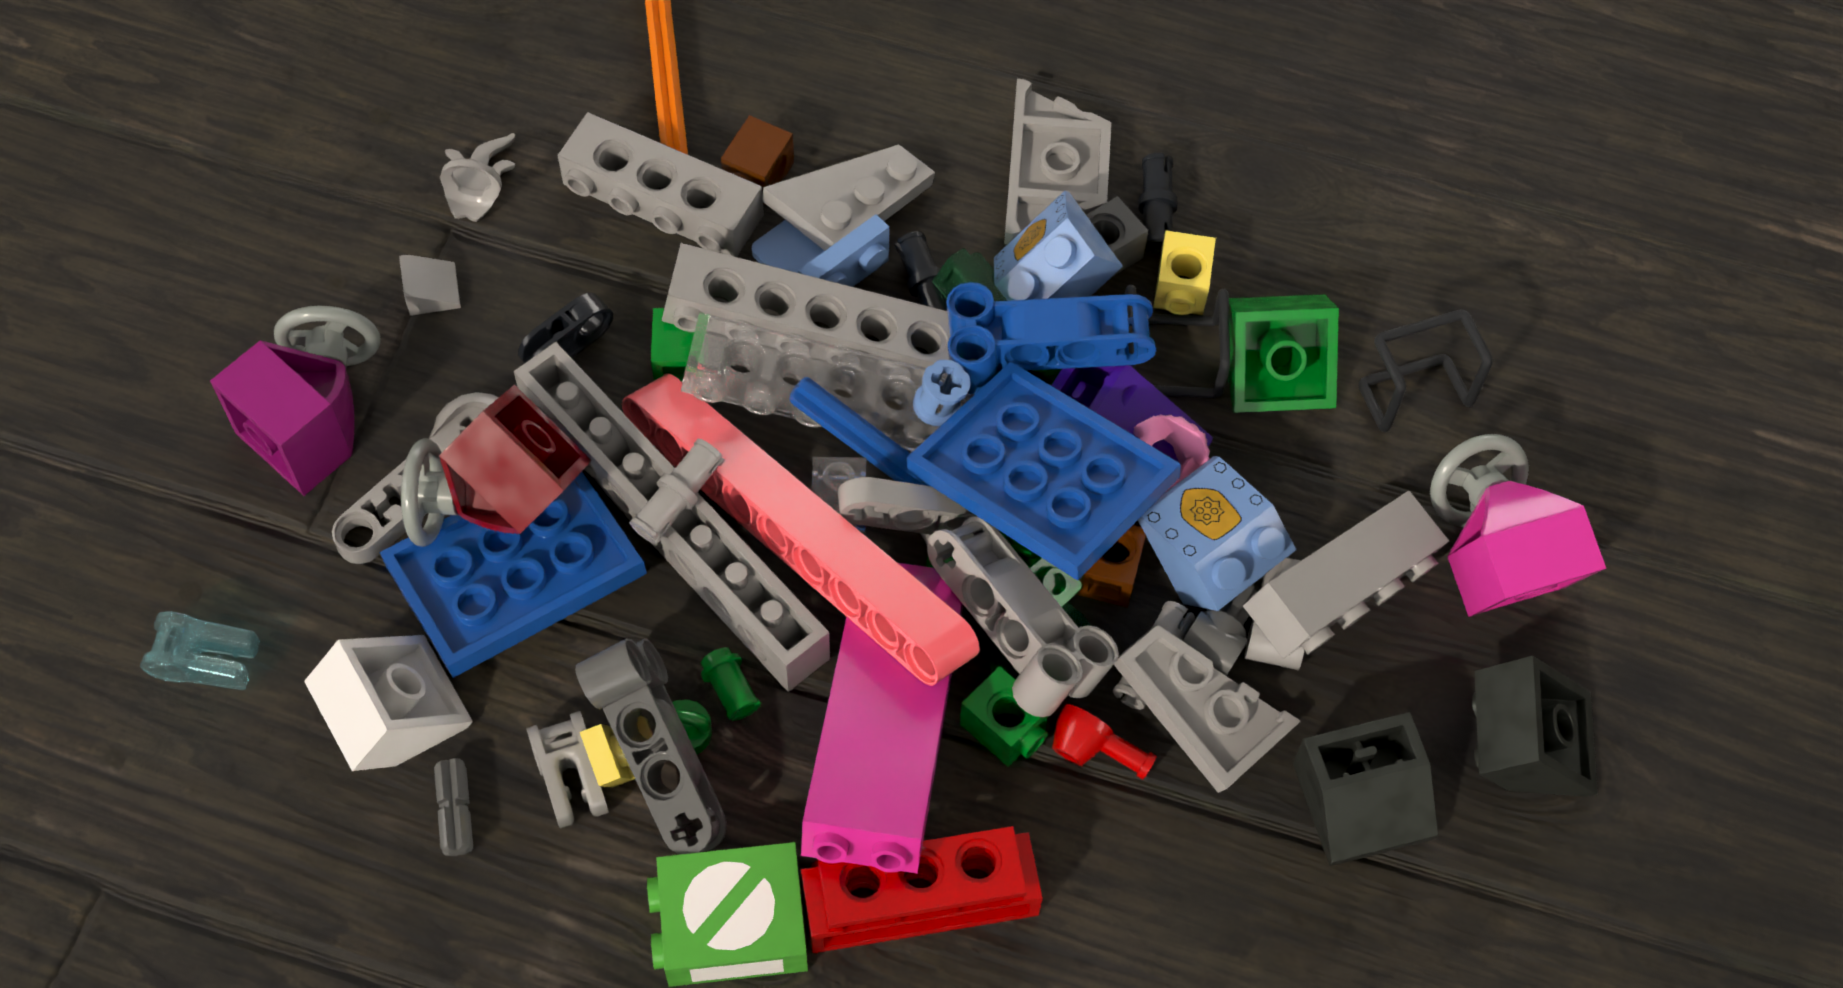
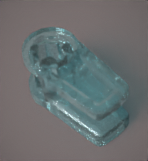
[140,611,260,690]

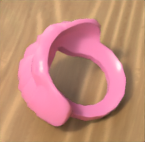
[1133,414,1210,492]

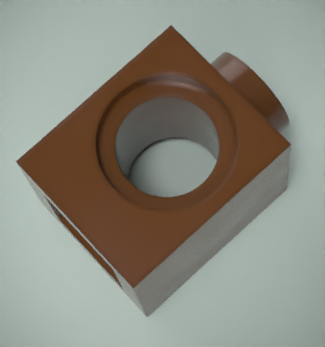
[721,115,794,206]
[1076,524,1146,608]

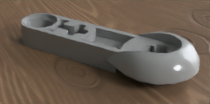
[332,392,499,564]

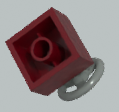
[401,384,592,547]

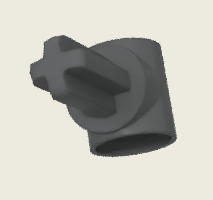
[1183,584,1257,676]

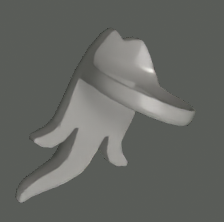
[440,133,515,222]

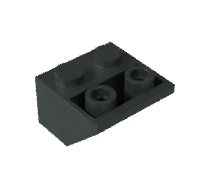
[1293,712,1438,866]

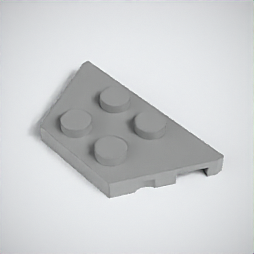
[1004,79,1111,244]

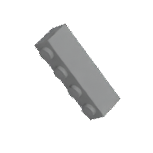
[1243,491,1449,659]

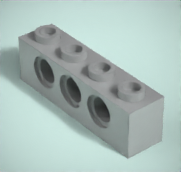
[558,112,764,257]

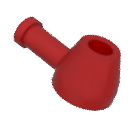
[1052,704,1157,780]

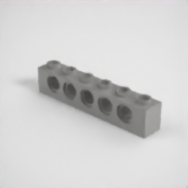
[662,243,976,386]

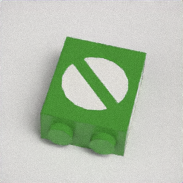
[647,842,808,987]

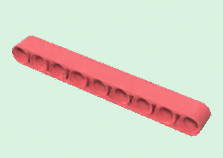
[622,374,980,686]

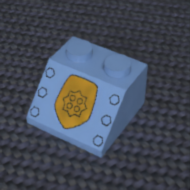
[994,191,1123,301]
[1138,456,1296,611]

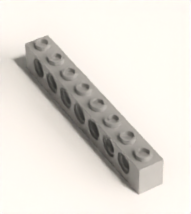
[514,342,830,692]

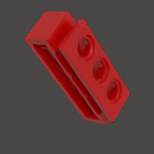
[801,826,1042,953]

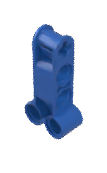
[946,282,1156,394]

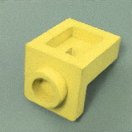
[580,716,653,788]

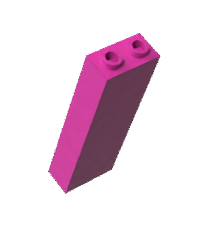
[801,563,963,874]

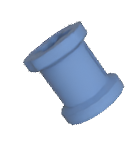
[913,360,970,426]

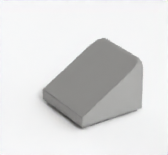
[399,255,461,316]

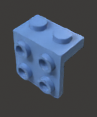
[752,214,889,287]

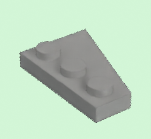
[761,144,935,251]
[1114,625,1301,793]

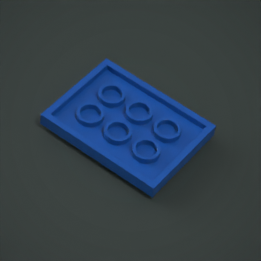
[906,362,1181,581]
[379,472,647,678]

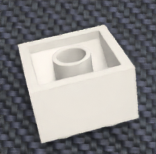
[304,635,473,771]

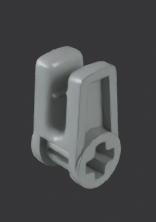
[526,711,609,828]

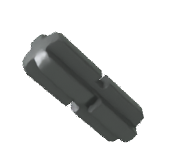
[434,759,473,857]

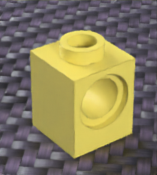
[1153,231,1216,315]

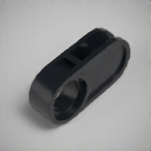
[518,292,613,363]

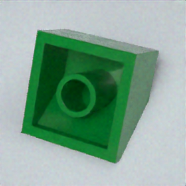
[1228,294,1339,413]

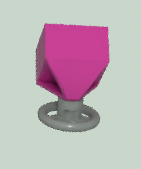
[1430,434,1606,617]

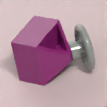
[210,306,381,496]

